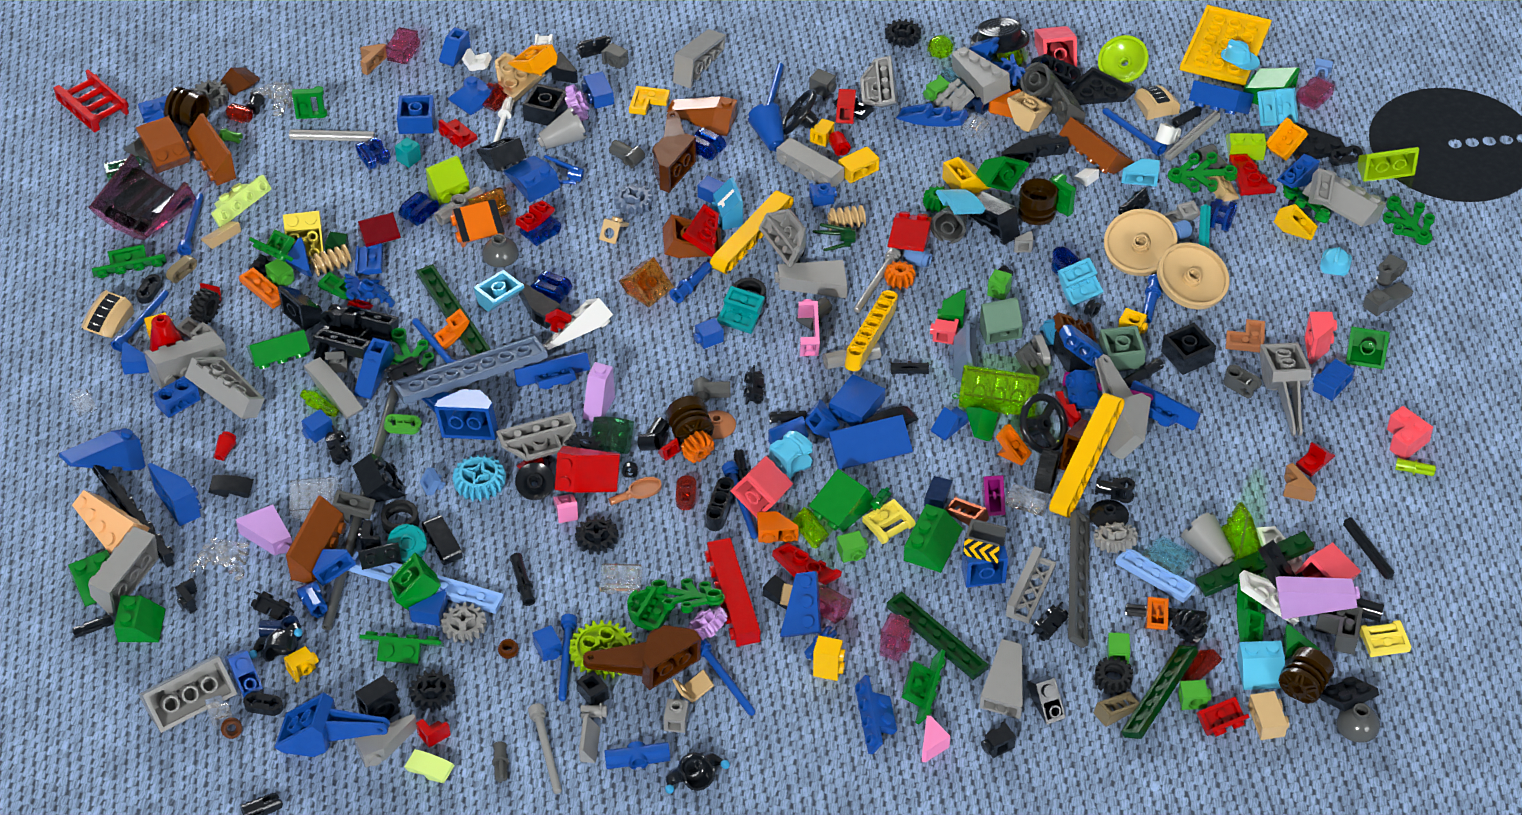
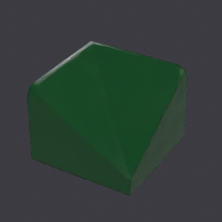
[325,231,349,253]

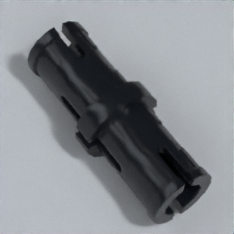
[891,361,929,376]

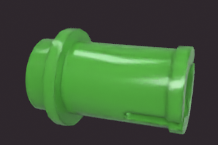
[219,128,243,144]

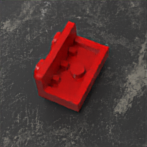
[1196,697,1250,737]

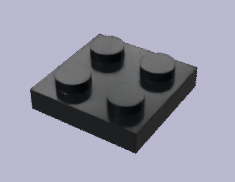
[1320,677,1379,712]

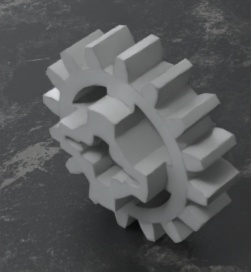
[1094,522,1138,553]
[441,602,487,644]

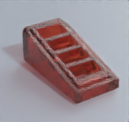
[1181,649,1222,681]

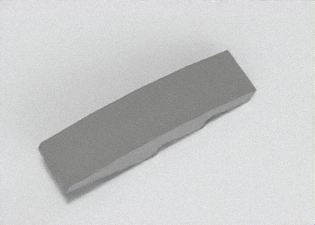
[304,357,363,420]

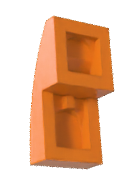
[434,309,470,349]

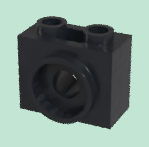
[355,675,400,723]

